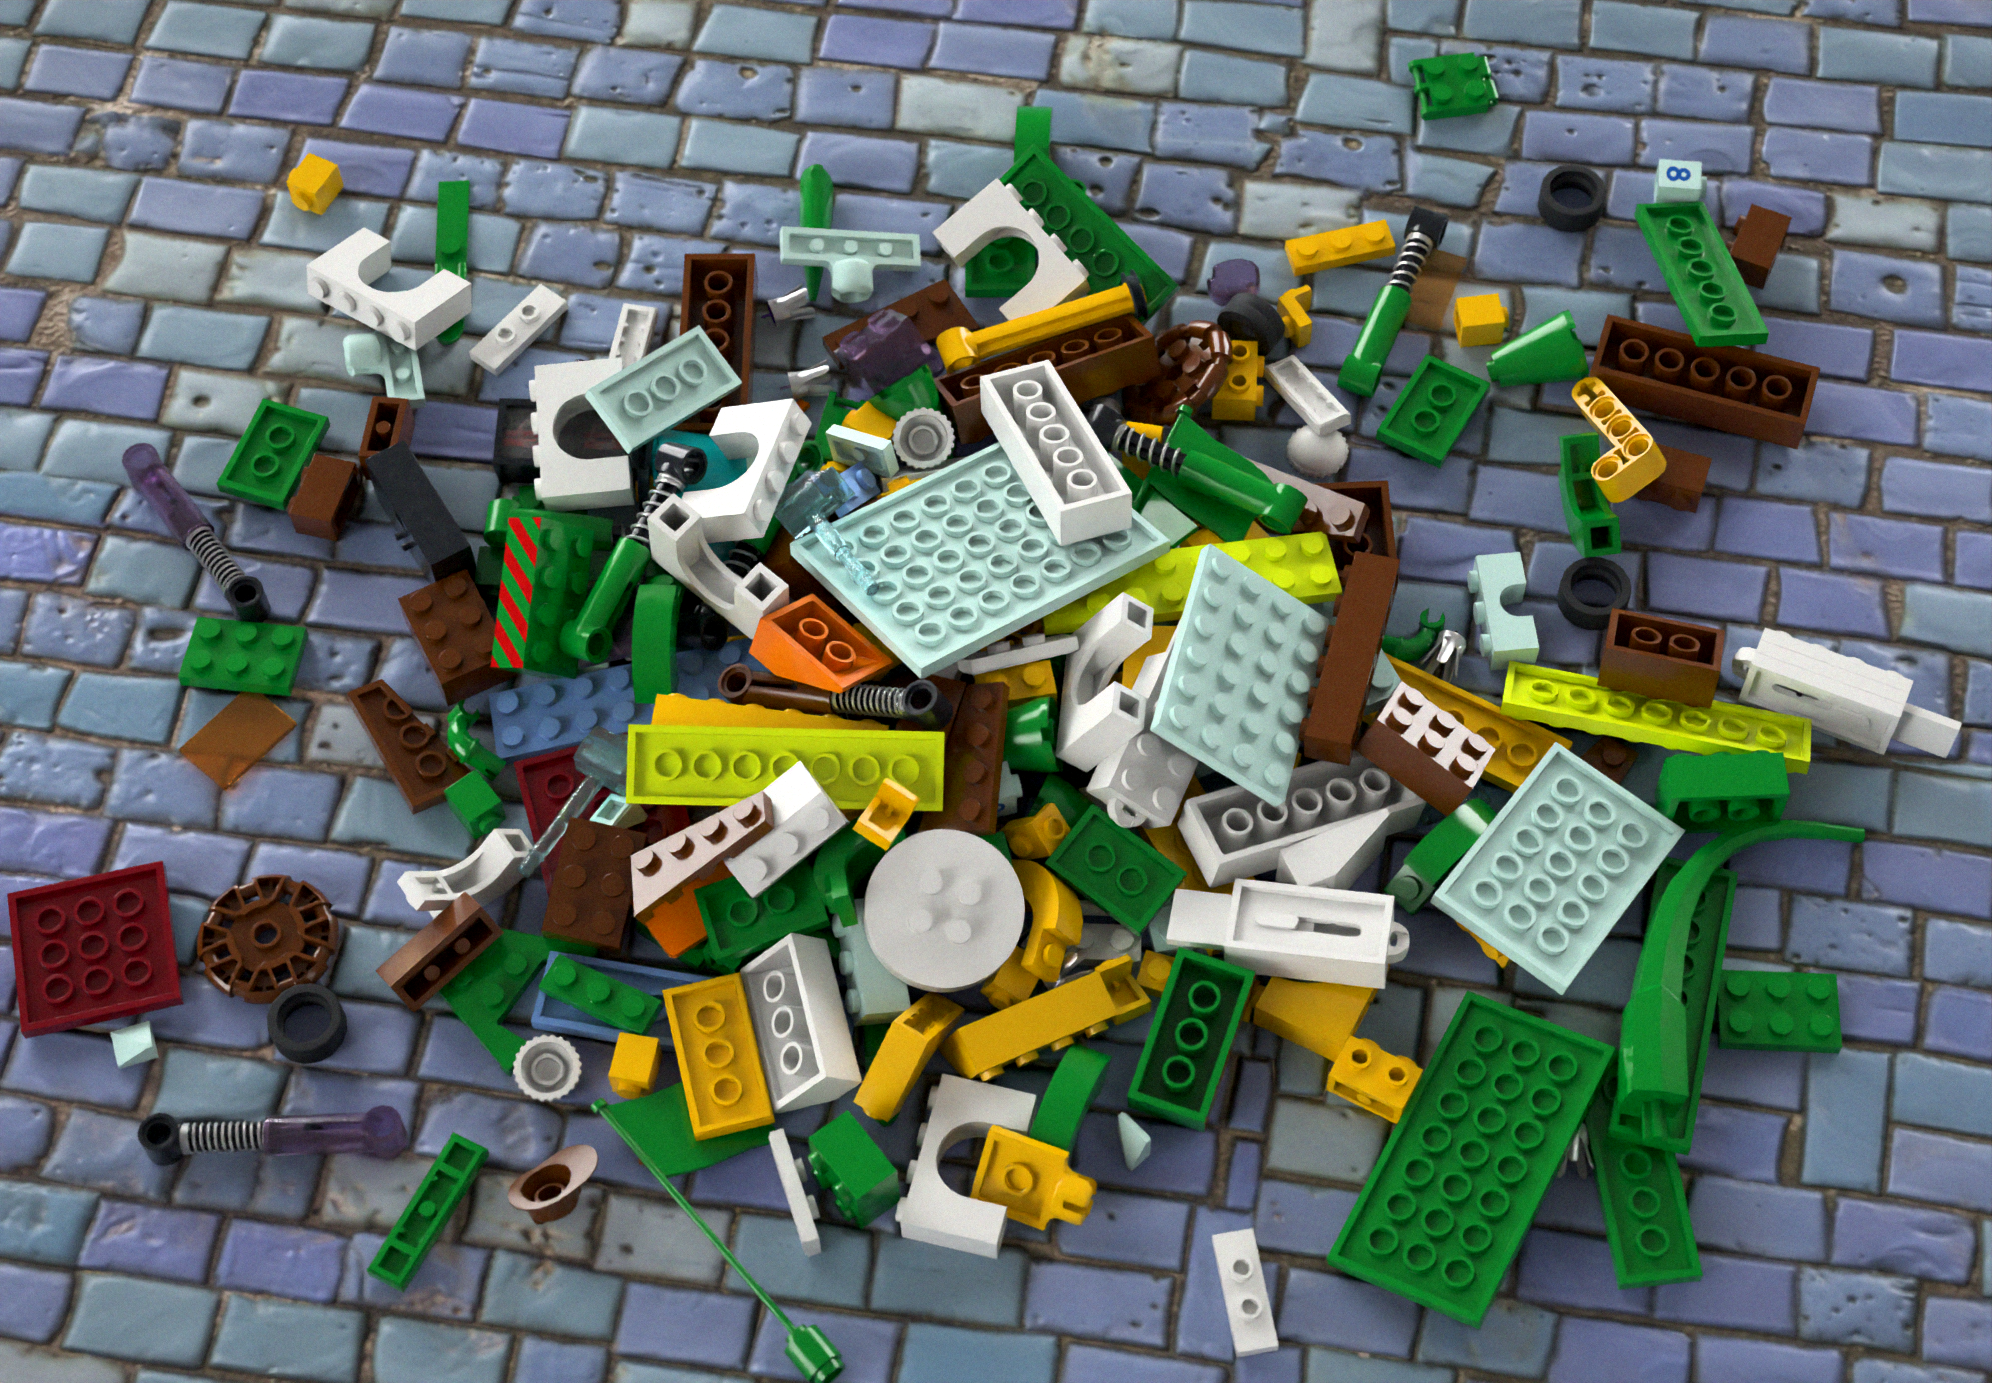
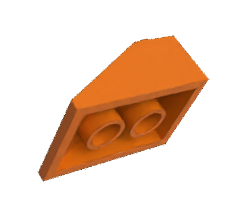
[749,593,894,694]

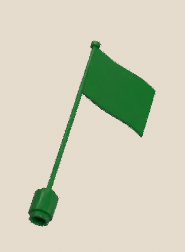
[1038,404,1272,685]
[590,1081,846,1383]

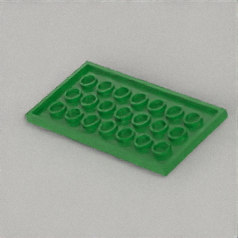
[1327,991,1616,1330]

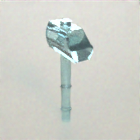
[774,466,879,596]
[517,725,640,878]

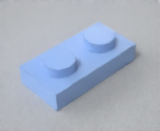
[819,461,881,518]

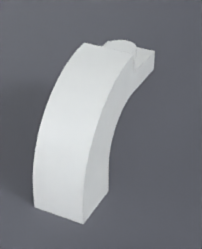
[397,828,540,918]

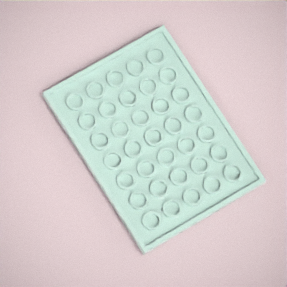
[790,442,1170,680]

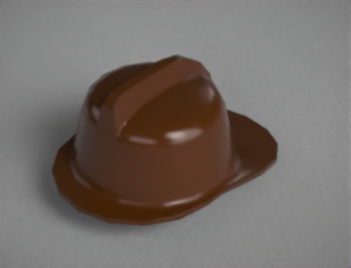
[507,1144,599,1225]

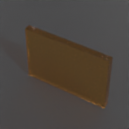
[1404,249,1467,331]
[178,691,298,791]

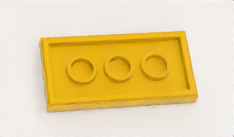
[662,972,775,1142]

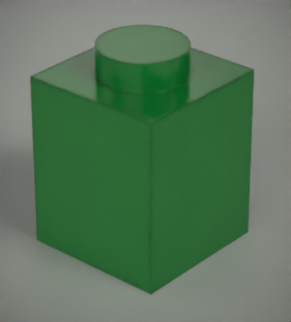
[444,769,507,840]

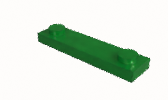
[366,1132,490,1293]

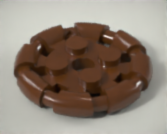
[1122,320,1233,427]
[197,874,339,1004]

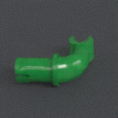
[1381,608,1445,663]
[447,700,506,781]

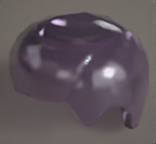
[1207,259,1261,307]

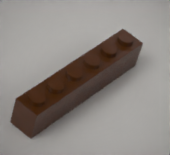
[1298,551,1400,766]

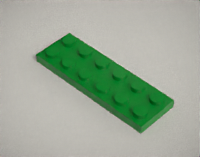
[999,144,1181,326]
[1634,201,1769,348]
[1583,1050,1703,1290]

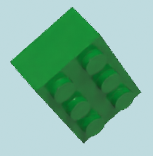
[1654,750,1790,834]

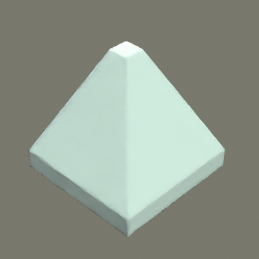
[589,793,648,829]
[110,1021,158,1069]
[1117,1112,1151,1171]

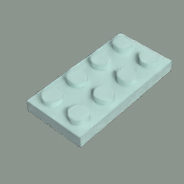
[584,325,742,454]

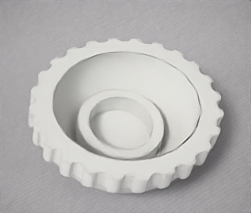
[892,407,955,470]
[1286,425,1349,478]
[513,1035,582,1102]

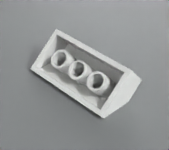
[740,933,862,1113]

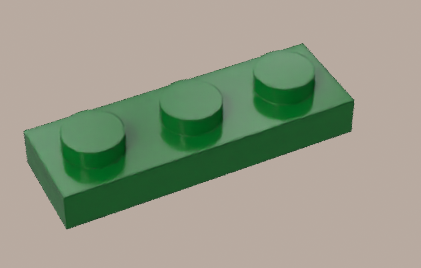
[538,953,663,1036]

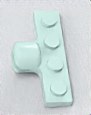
[779,226,921,303]
[343,290,426,409]

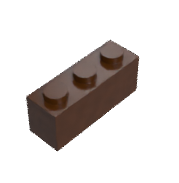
[375,891,504,1013]

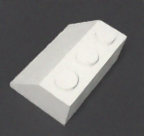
[722,761,850,898]

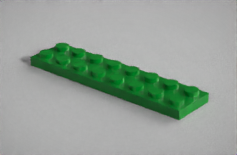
[1607,856,1738,1156]

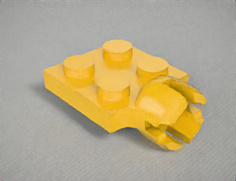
[969,1124,1097,1231]

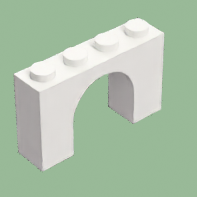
[932,178,1091,321]
[306,228,472,351]
[529,357,635,512]
[681,399,811,543]
[647,493,789,641]
[1056,592,1154,772]
[895,1073,1037,1259]

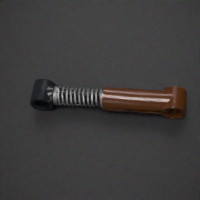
[718,663,953,731]

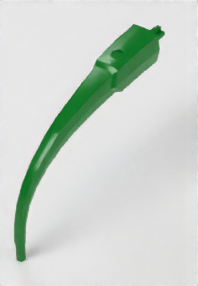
[1618,820,1865,1147]

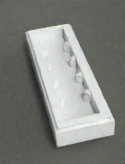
[469,284,568,376]
[609,303,659,368]
[1263,355,1351,437]
[957,633,1079,675]
[768,1128,822,1257]
[1212,1228,1279,1357]

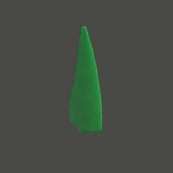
[799,164,834,301]

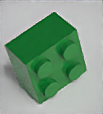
[807,1110,900,1229]

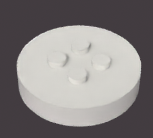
[863,829,1025,993]

